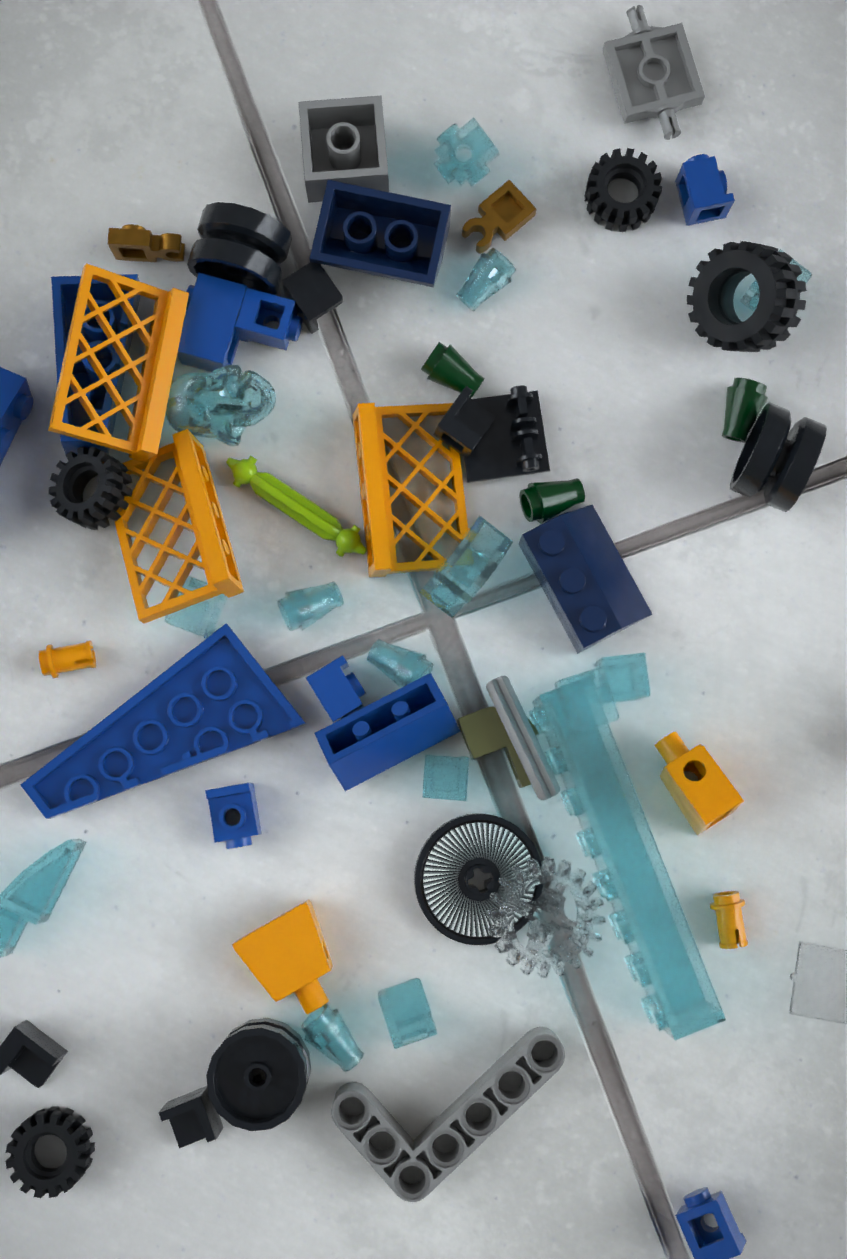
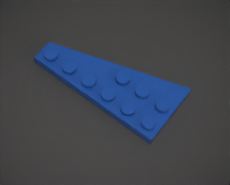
[20,623,306,819]

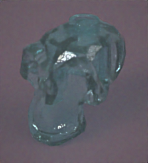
[165,365,276,447]

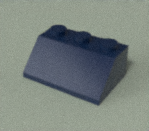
[309,180,451,288]
[518,505,652,654]

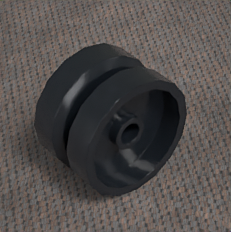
[187,202,292,295]
[730,402,827,512]
[206,1018,311,1131]

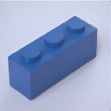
[314,673,461,791]

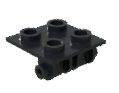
[464,385,550,483]

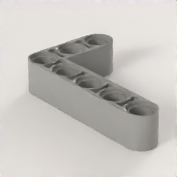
[331,1027,565,1202]

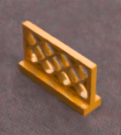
[48,263,189,462]
[352,403,472,578]
[114,428,244,624]

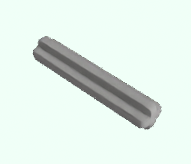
[486,675,560,800]

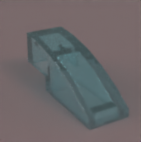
[0,838,87,958]

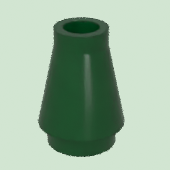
[421,342,485,398]
[722,378,768,443]
[519,478,585,523]

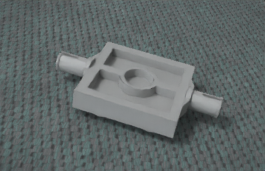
[603,5,705,140]

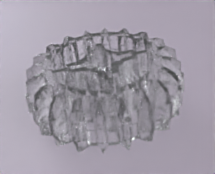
[486,856,606,978]

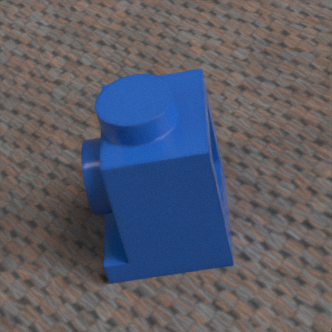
[675,154,735,226]
[235,288,303,351]
[306,655,366,723]
[205,783,262,849]
[675,1187,747,1259]

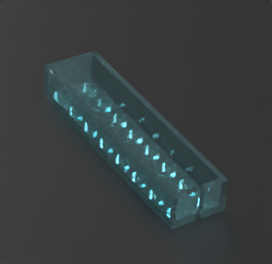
[529,676,726,1040]

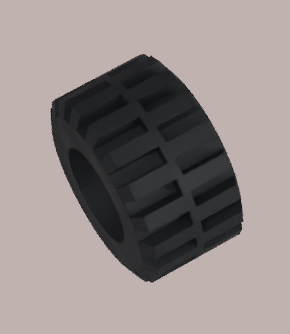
[687,241,807,352]

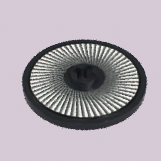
[414,813,543,945]

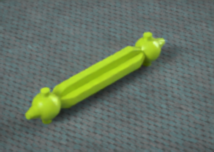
[226,455,367,557]

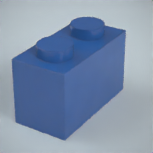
[177,273,248,377]

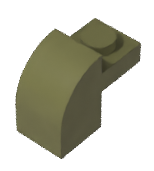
[457,706,539,788]

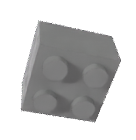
[298,95,389,203]

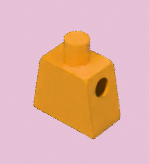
[654,731,744,835]
[232,900,333,1014]

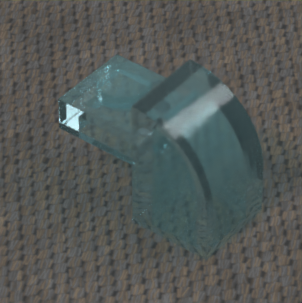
[419,516,513,618]

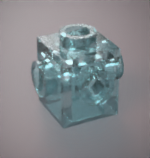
[434,117,499,187]

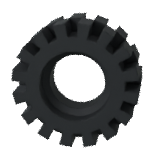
[584,148,662,232]
[49,446,133,530]
[5,1106,95,1198]

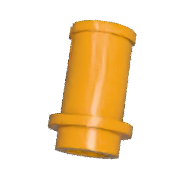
[39,640,96,678]
[710,891,748,949]

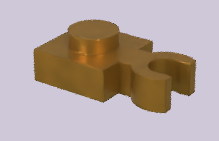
[462,180,537,254]
[107,224,185,262]

